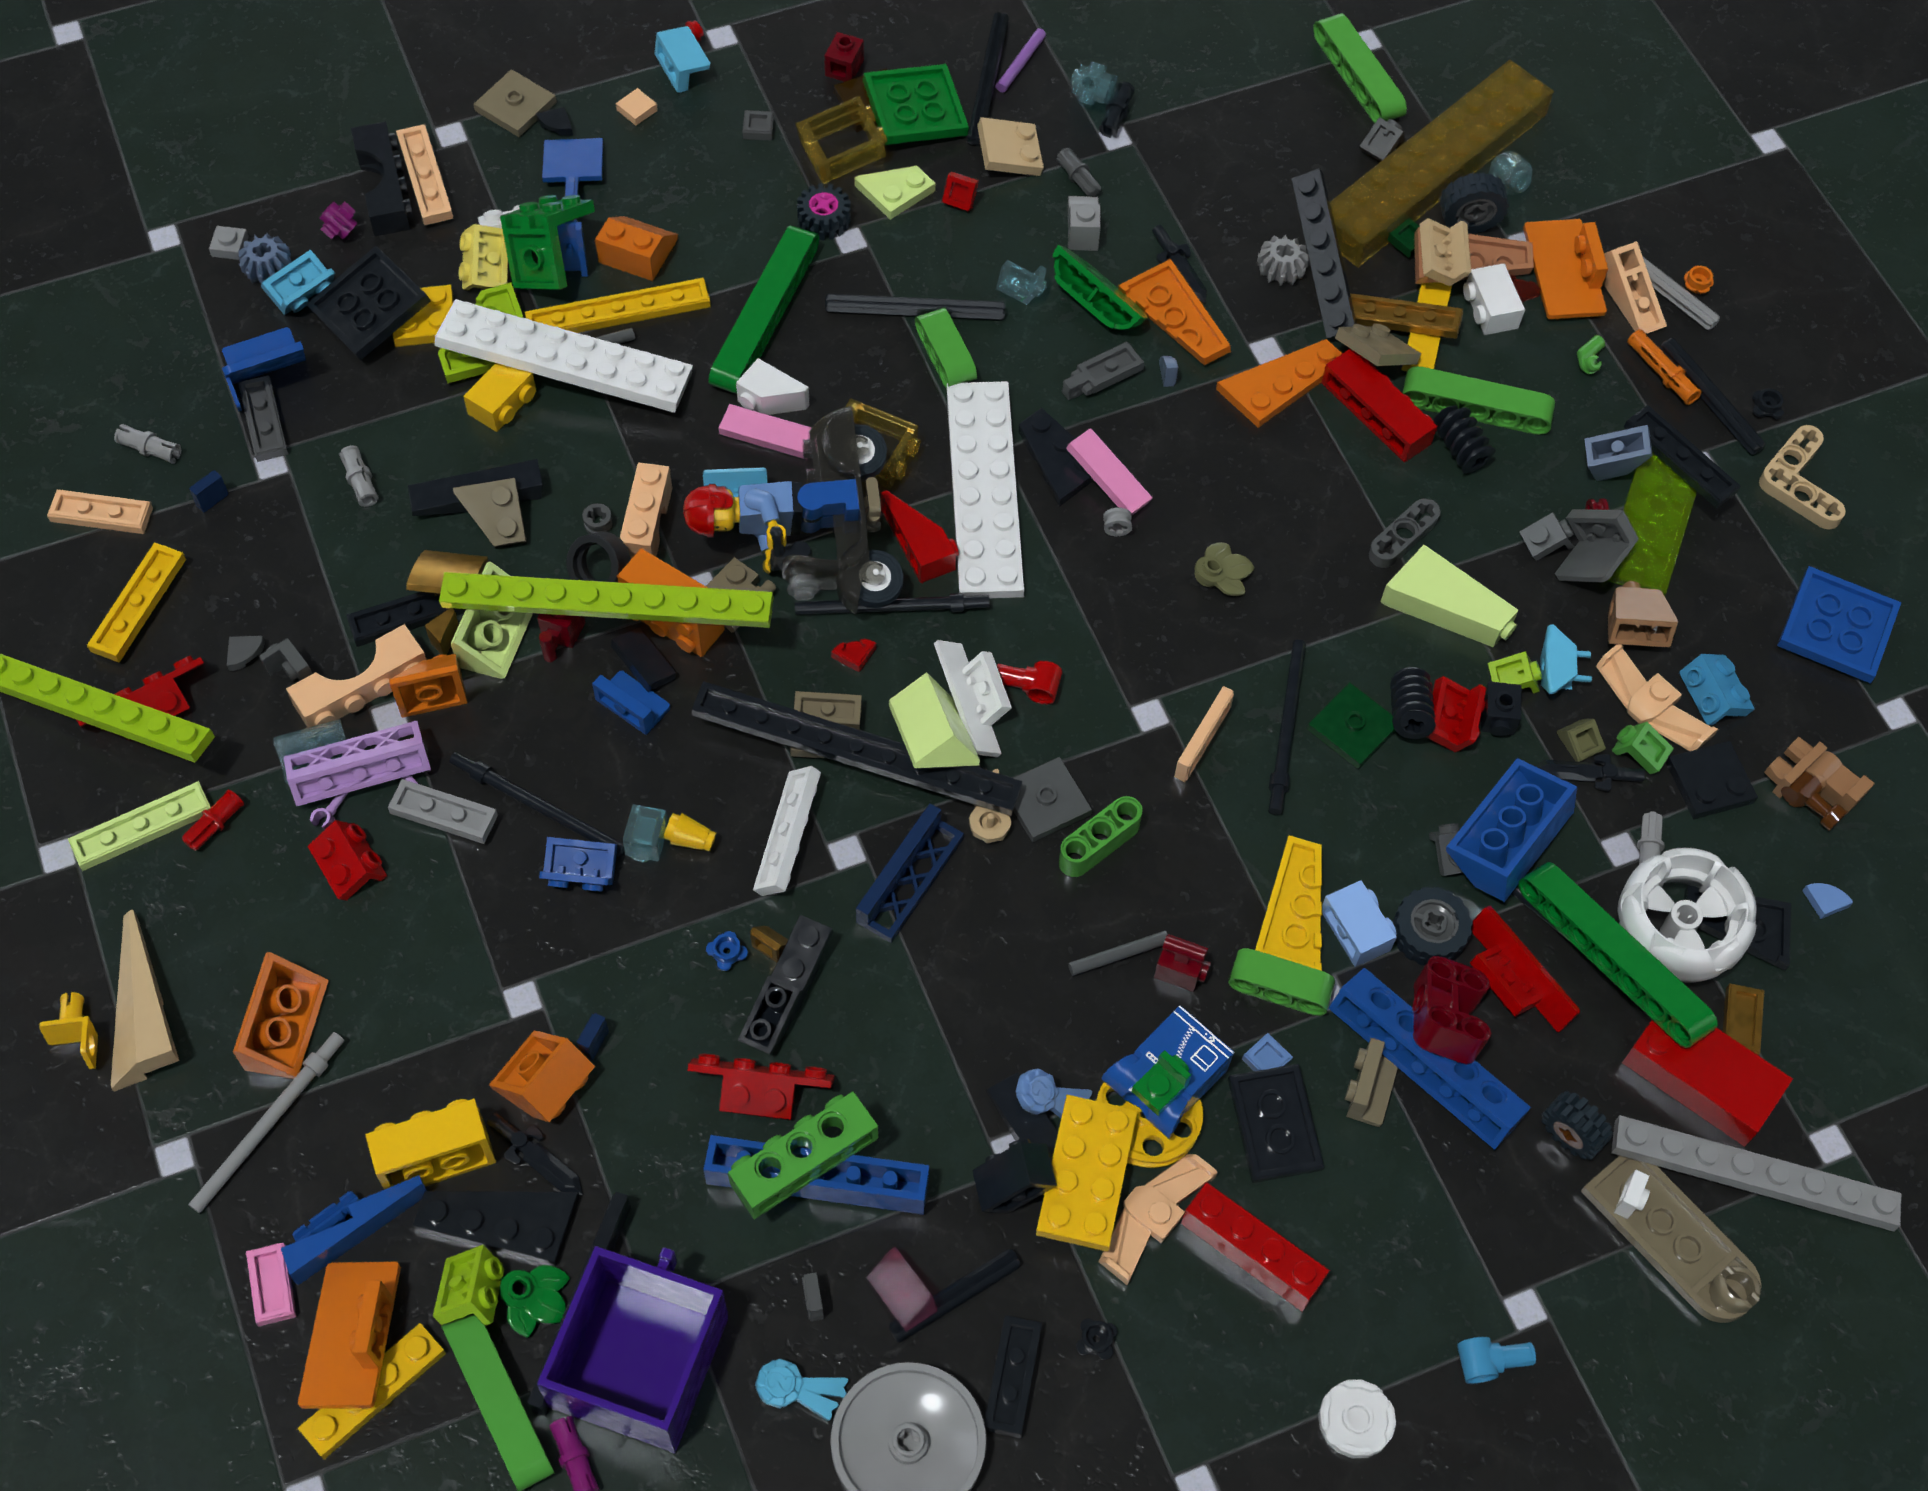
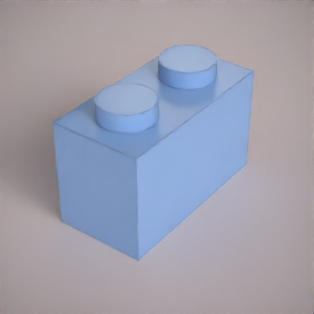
[1322,880,1397,967]

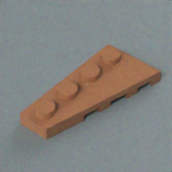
[1414,227,1534,284]

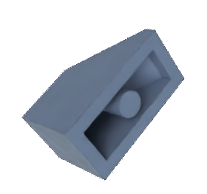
[1584,425,1653,481]

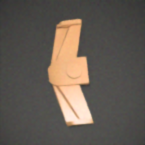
[1596,644,1718,751]
[1099,1154,1218,1285]

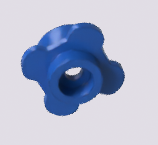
[706,931,748,971]

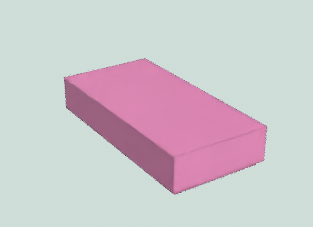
[246,1242,296,1326]

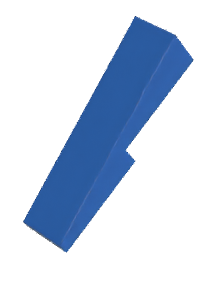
[280,1175,427,1286]

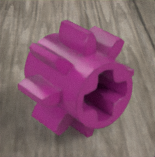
[319,201,357,239]

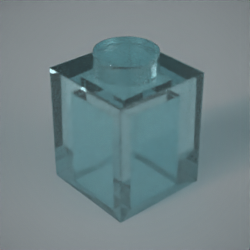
[622,804,668,862]

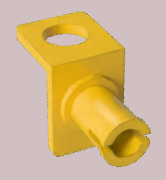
[39,992,98,1069]

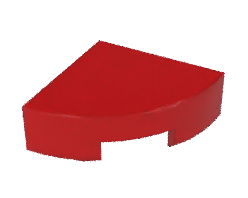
[831,639,876,672]

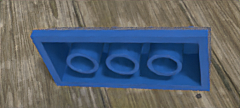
[1446,758,1577,902]

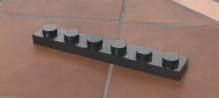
[1292,168,1357,343]

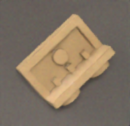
[1420,218,1471,286]

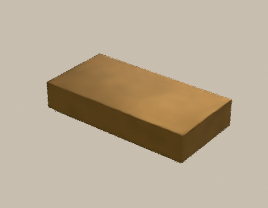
[1723,983,1764,1056]

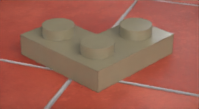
[791,691,862,758]

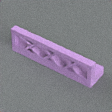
[284,721,431,806]

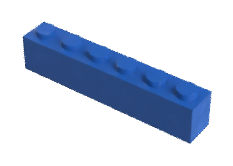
[704,1135,929,1215]

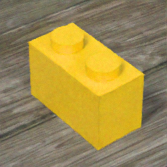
[463,363,536,432]

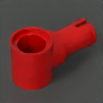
[997,661,1063,704]

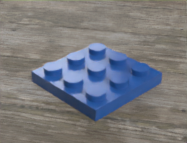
[1777,566,1902,683]

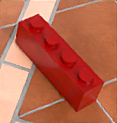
[1321,348,1437,463]
[1181,1182,1330,1312]

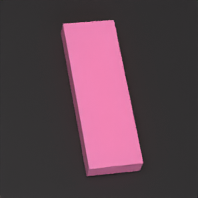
[719,404,818,460]
[1066,428,1153,515]

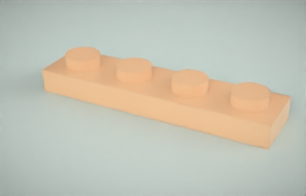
[396,124,454,226]

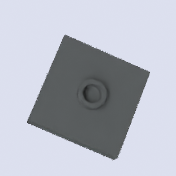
[1013,757,1092,843]

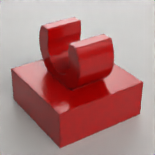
[942,172,979,211]

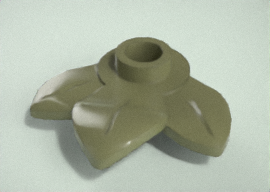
[1194,542,1254,596]

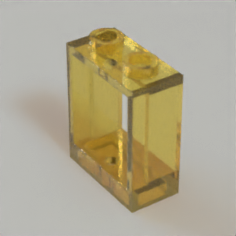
[796,96,887,184]
[822,398,921,490]

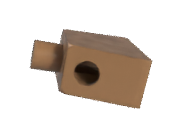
[1608,581,1678,647]

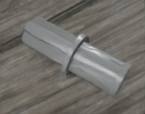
[1637,811,1665,865]

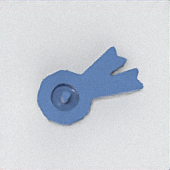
[1016,1069,1092,1118]

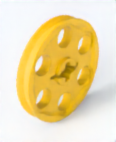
[1096,1082,1203,1168]

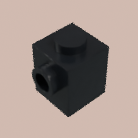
[1481,681,1522,736]

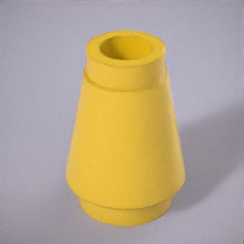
[663,813,717,852]

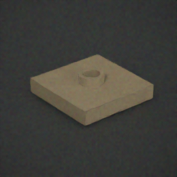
[474,69,557,137]

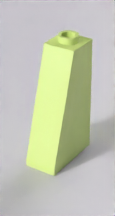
[1381,545,1519,647]

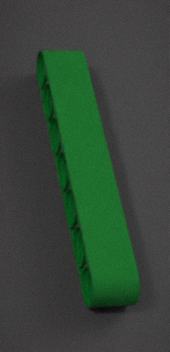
[709,225,819,394]
[1519,862,1718,1048]

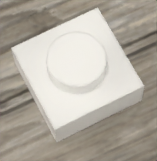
[1614,1169,1650,1219]

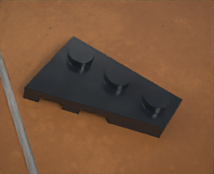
[1684,885,1792,970]

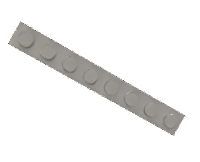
[1611,1115,1901,1231]

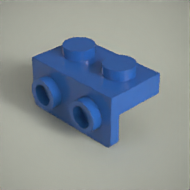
[539,837,618,891]

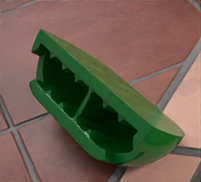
[1053,245,1147,330]

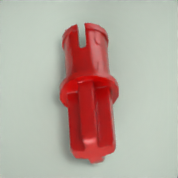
[182,789,244,851]

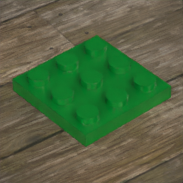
[863,64,969,145]

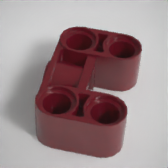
[1412,956,1491,1064]

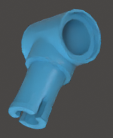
[1457,1337,1536,1384]

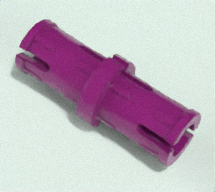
[549,1416,599,1491]

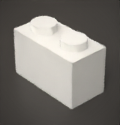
[1463,263,1525,335]

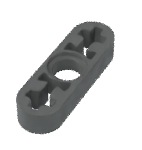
[1369,498,1441,568]

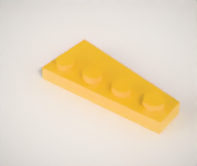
[1255,835,1322,971]

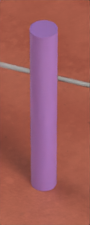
[996,28,1046,93]

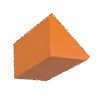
[233,952,329,1079]

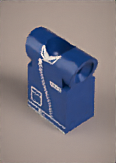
[1102,1005,1234,1139]

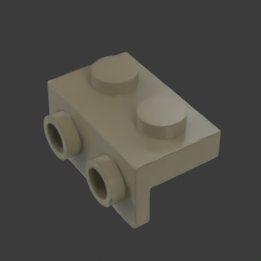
[1345,1038,1398,1127]

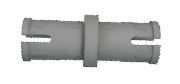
[114,424,181,464]
[339,445,379,507]

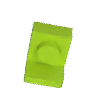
[1488,651,1543,693]

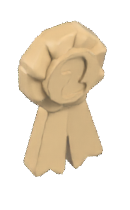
[969,769,1011,843]

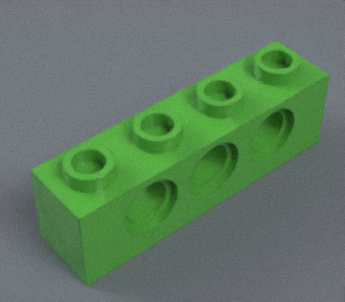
[728,1092,878,1219]

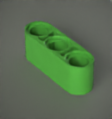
[915,308,977,389]
[1059,796,1143,877]
[1228,948,1335,1016]

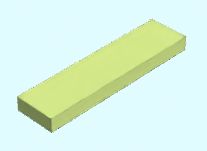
[68,781,211,871]

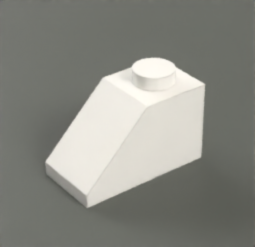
[736,358,809,415]

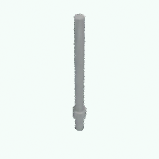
[188,1032,345,1214]

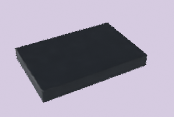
[1228,1064,1324,1183]

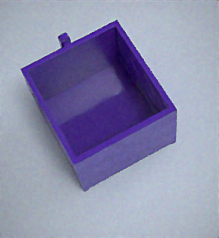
[537,1246,729,1454]

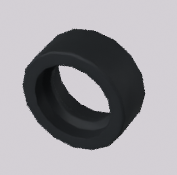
[566,531,631,583]

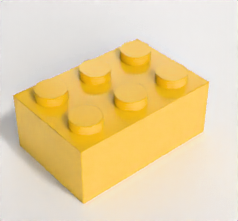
[365,1099,496,1190]

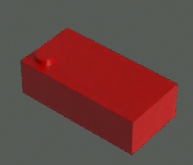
[1622,1020,1793,1147]

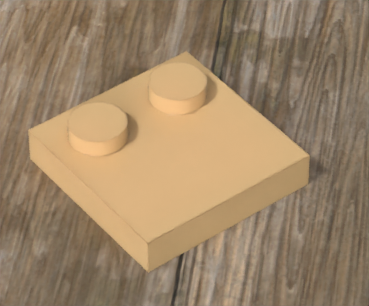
[977,117,1044,176]

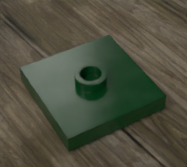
[1307,682,1396,769]

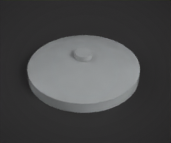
[831,1362,986,1491]

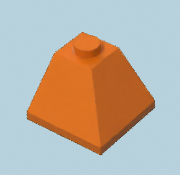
[389,654,468,718]

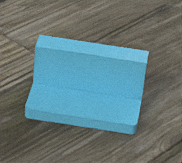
[655,26,710,93]

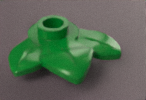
[499,1265,569,1338]

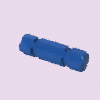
[292,1191,359,1242]

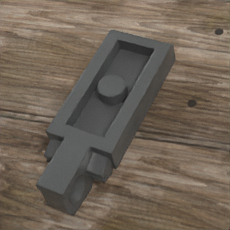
[1062,342,1145,400]

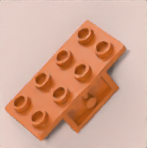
[1523,219,1608,319]
[298,1262,401,1409]

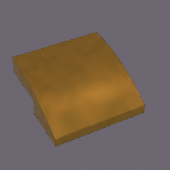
[406,550,488,594]

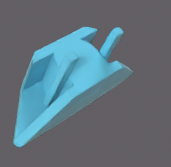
[1540,624,1592,694]

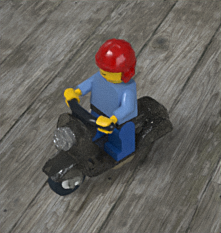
[683,406,904,615]

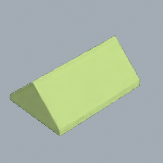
[451,561,533,679]
[888,672,980,768]

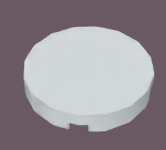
[1318,1380,1396,1458]

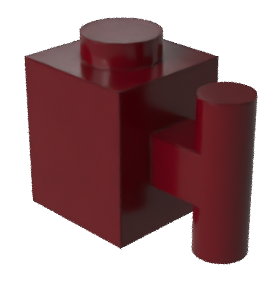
[537,614,586,662]
[1154,934,1211,992]

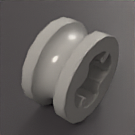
[1103,508,1132,536]

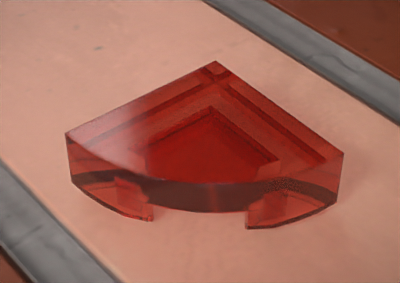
[1510,275,1541,302]

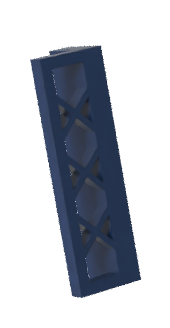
[856,803,964,943]

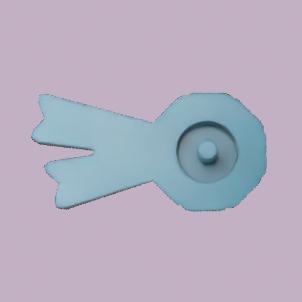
[755,1359,848,1421]

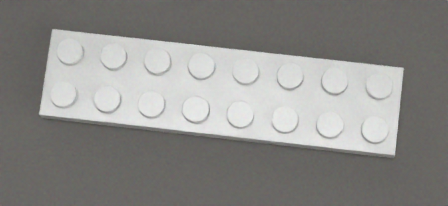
[435,299,693,413]
[947,381,1024,598]

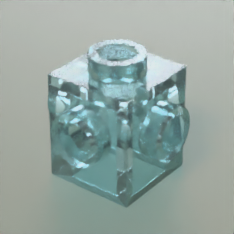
[1071,61,1118,106]

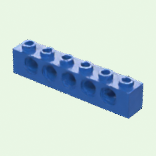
[1328,968,1531,1150]

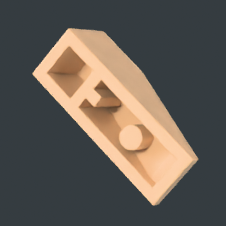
[1603,241,1667,334]

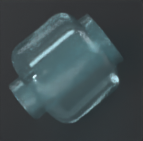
[1489,151,1533,195]

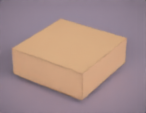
[616,88,658,126]

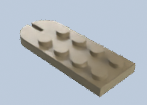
[1581,1155,1761,1323]

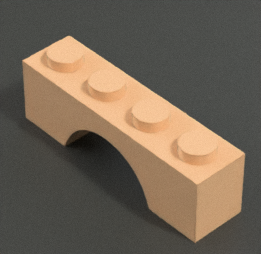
[286,624,426,734]

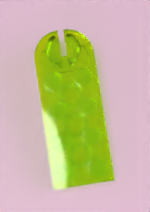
[1607,453,1697,596]

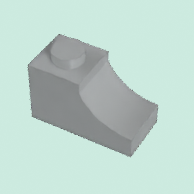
[1068,196,1100,251]

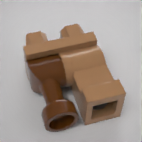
[1764,737,1875,831]

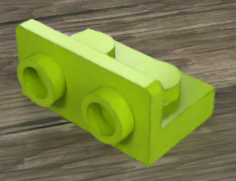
[433,1245,504,1326]

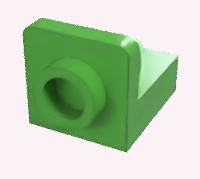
[1612,721,1674,774]

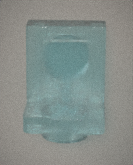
[996,260,1047,305]

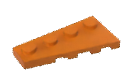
[1118,259,1231,365]
[1216,339,1342,428]

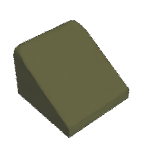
[1557,719,1606,762]

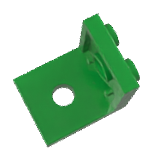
[500,195,595,289]

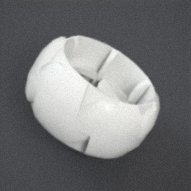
[1617,848,1757,983]

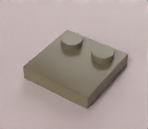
[1335,324,1421,366]

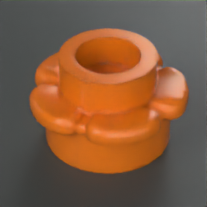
[1684,266,1714,294]

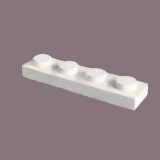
[753,766,821,896]

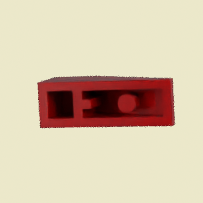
[881,490,959,583]

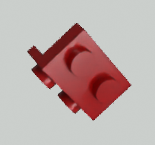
[1427,676,1486,752]
[307,820,387,901]

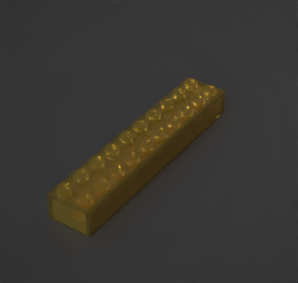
[1330,60,1554,267]

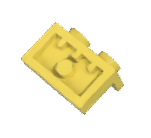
[459,224,508,290]

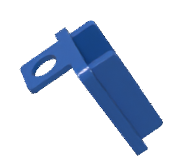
[222,327,306,412]

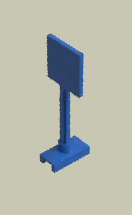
[542,138,603,277]

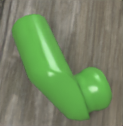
[1577,335,1605,374]

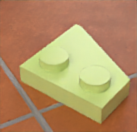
[855,166,936,220]

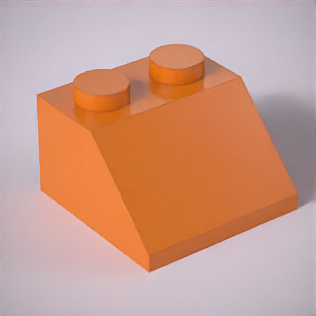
[595,216,678,281]
[489,1030,595,1123]

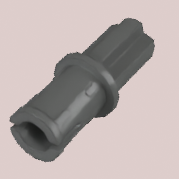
[1056,148,1101,197]

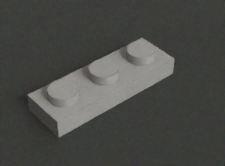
[388,779,498,844]

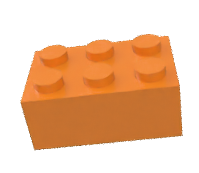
[617,548,725,657]

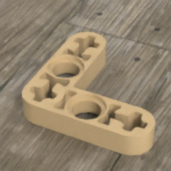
[1759,425,1846,529]

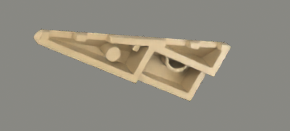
[111,910,179,1091]

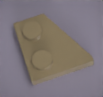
[453,478,527,548]

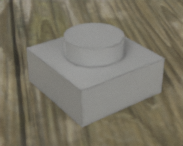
[209,226,249,260]

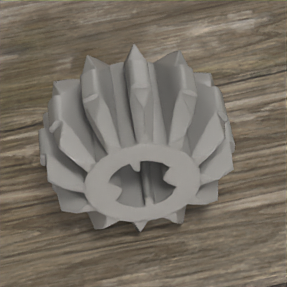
[1257,234,1309,286]

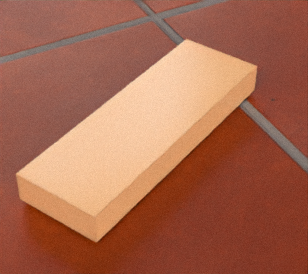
[47,489,153,534]
[1174,686,1234,782]

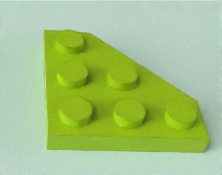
[438,283,524,383]

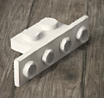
[934,640,1012,757]

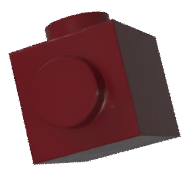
[824,32,864,82]

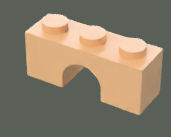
[620,462,672,559]

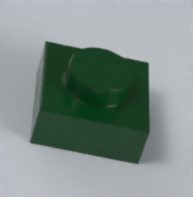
[1387,218,1420,258]

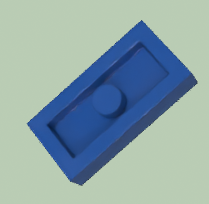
[592,671,670,735]

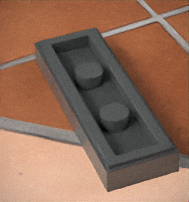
[238,375,289,462]

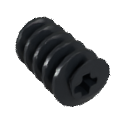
[1433,405,1496,474]
[1390,667,1436,739]

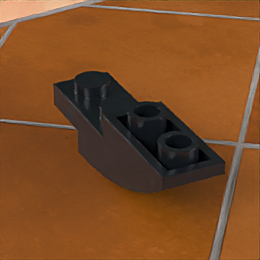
[738,915,833,1055]

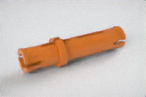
[1627,329,1702,405]

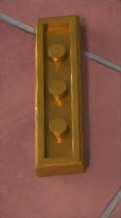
[1350,293,1463,339]

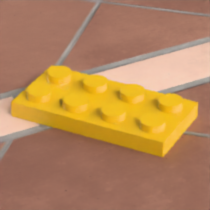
[1036,1095,1138,1252]

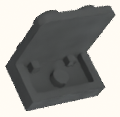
[1555,509,1639,582]

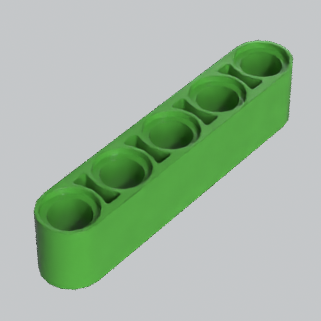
[1313,13,1407,123]
[1402,366,1555,435]
[441,1314,554,1491]

